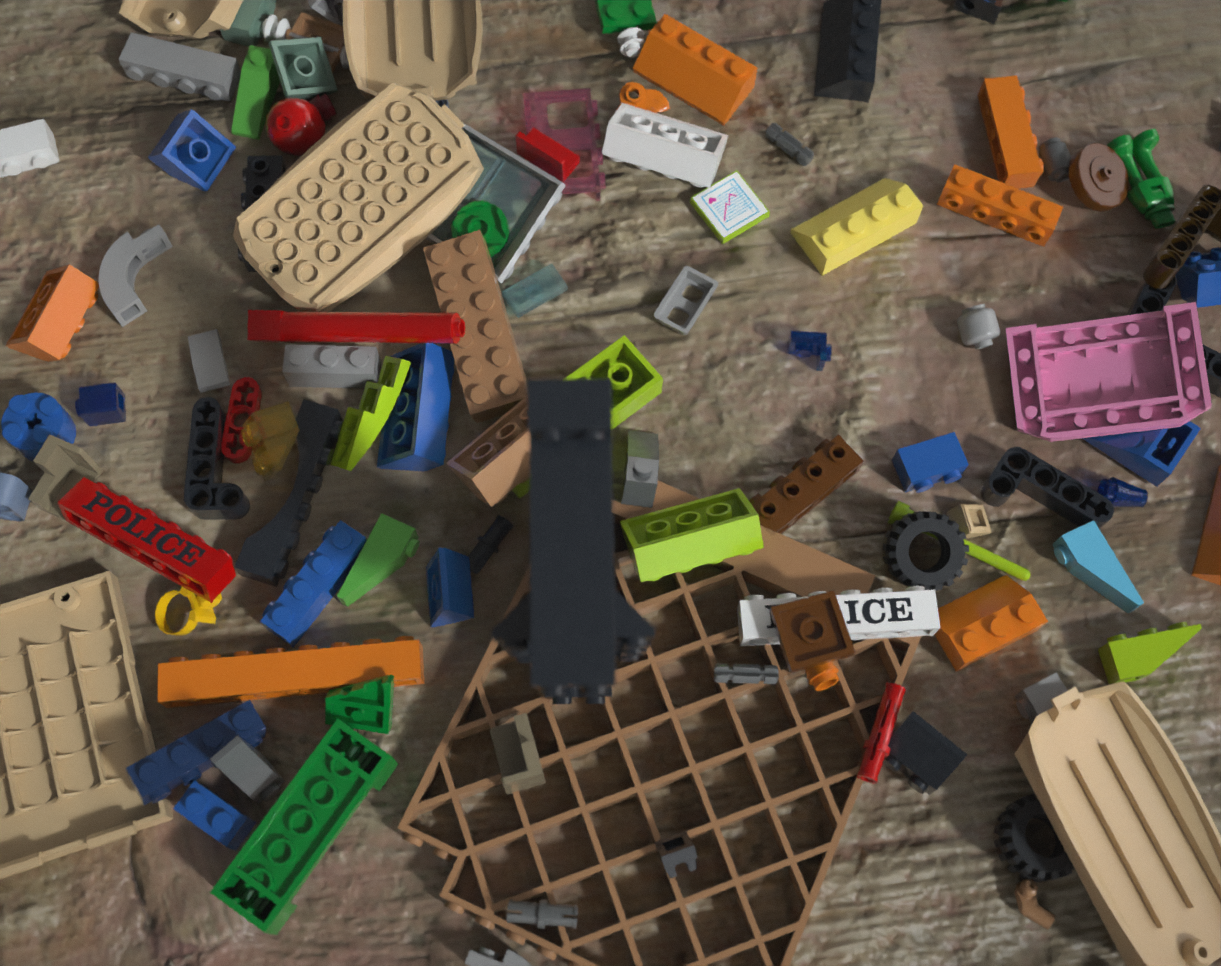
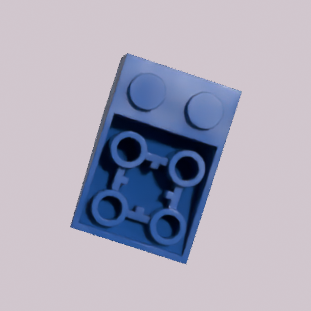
[1082,421,1201,487]

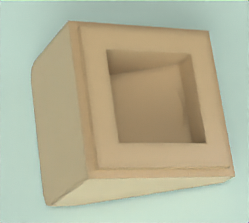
[946,504,992,539]

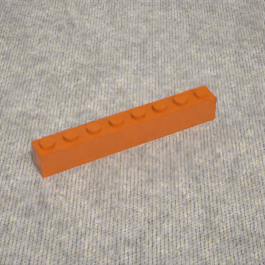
[157,636,425,708]

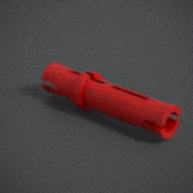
[857,682,906,784]

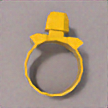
[155,587,222,636]

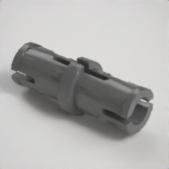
[507,899,578,928]

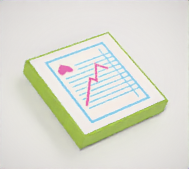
[690,170,770,245]

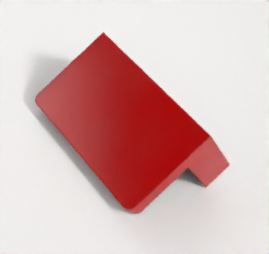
[515,127,580,183]

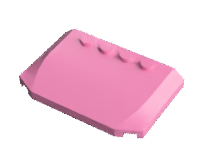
[1006,302,1212,442]

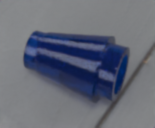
[1097,477,1148,507]

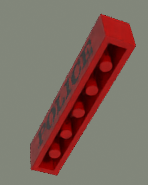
[57,477,236,603]

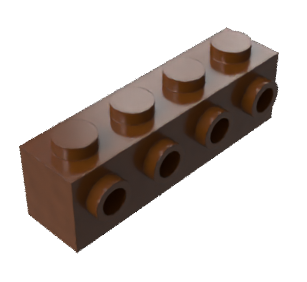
[749,434,864,536]

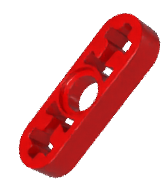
[221,377,262,464]

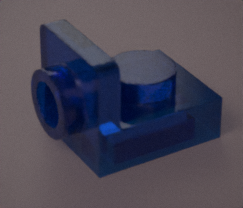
[787,331,832,371]

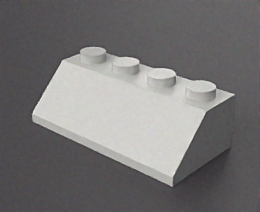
[602,103,729,188]

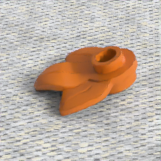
[616,82,670,113]

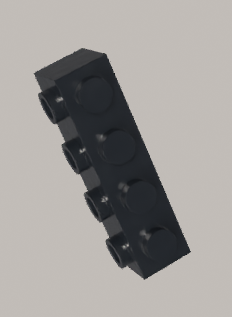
[238,155,287,272]

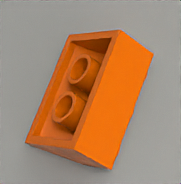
[5,264,99,362]
[934,575,1048,672]

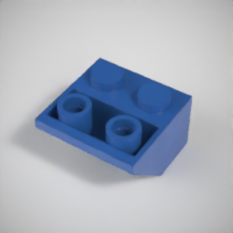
[1175,247,1221,308]

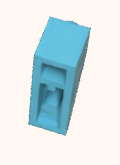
[1052,520,1144,613]

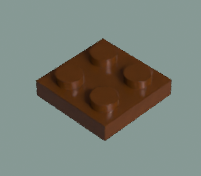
[769,590,856,673]

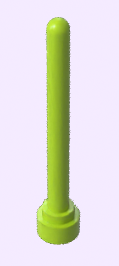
[887,500,1031,581]

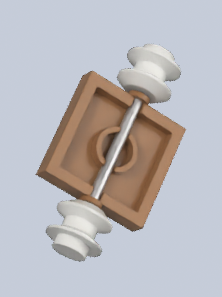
[261,12,349,73]

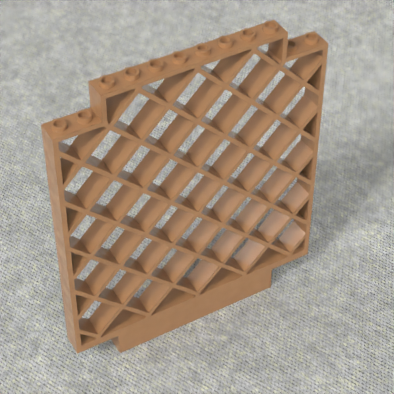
[397,481,921,966]

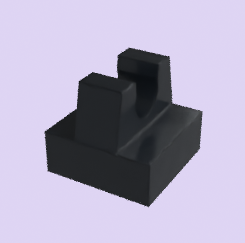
[654,831,697,878]

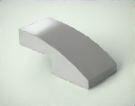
[188,329,230,393]

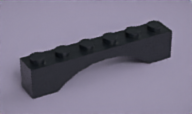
[234,399,343,587]

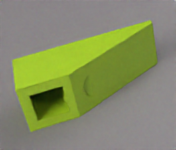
[1098,622,1202,685]

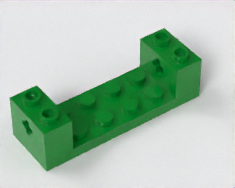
[210,718,398,935]

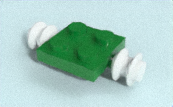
[594,0,657,58]

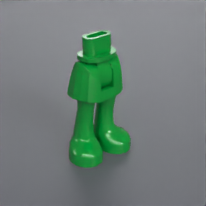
[1107,129,1176,229]

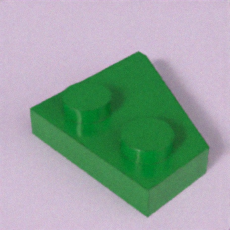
[325,675,394,734]

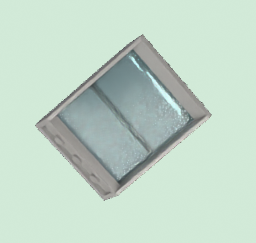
[425,122,566,283]

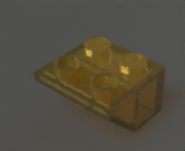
[241,401,300,481]

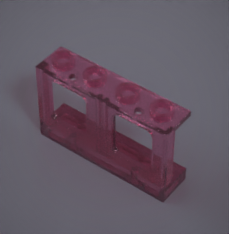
[523,88,606,201]

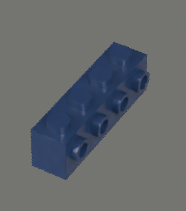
[126,700,266,805]

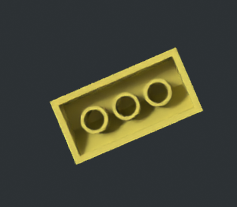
[790,178,923,276]

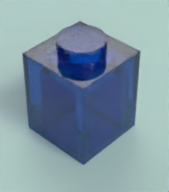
[75,382,126,427]

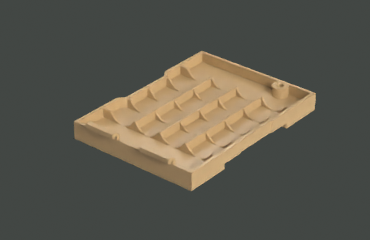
[0,571,174,879]

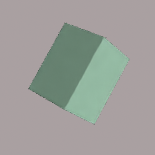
[268,37,338,102]

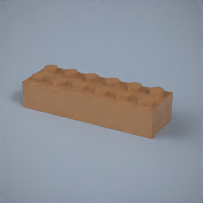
[423,230,528,423]

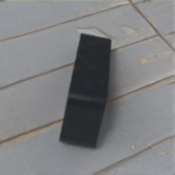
[184,397,250,520]
[981,447,1114,529]

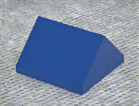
[426,548,474,627]

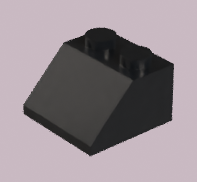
[883,711,968,795]

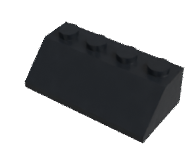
[814,0,881,102]

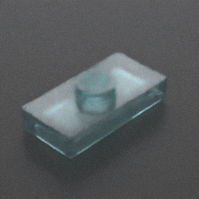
[502,264,568,318]

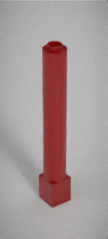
[247,310,465,344]

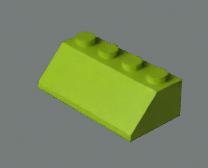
[620,488,764,582]

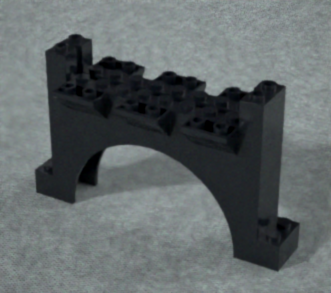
[492,379,655,704]

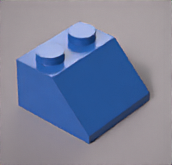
[148,109,236,191]

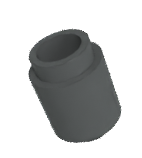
[1038,138,1071,182]

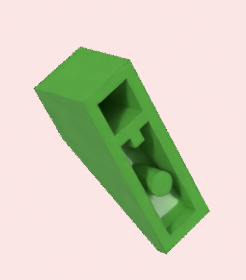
[231,45,280,140]
[337,513,420,607]

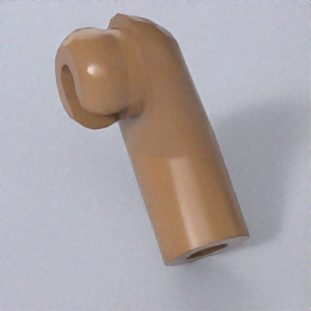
[1014,879,1055,930]

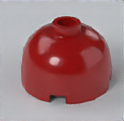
[265,97,326,157]

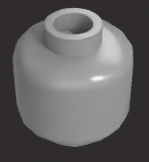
[957,304,1000,350]

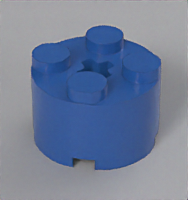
[1,393,76,461]

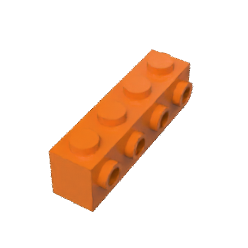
[937,164,1064,247]

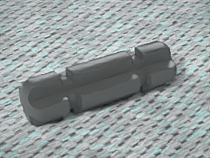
[765,123,814,166]
[714,663,779,684]

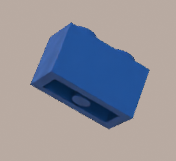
[892,432,969,493]
[173,780,256,851]

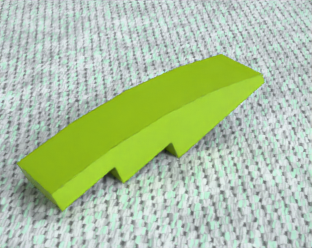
[330,356,411,471]

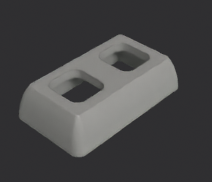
[654,266,718,335]

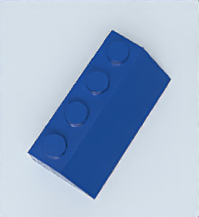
[377,343,454,471]

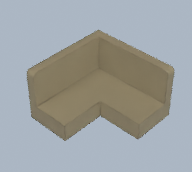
[28,434,103,521]
[490,713,546,794]

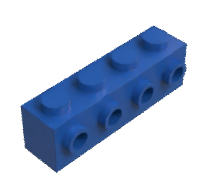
[260,520,367,648]

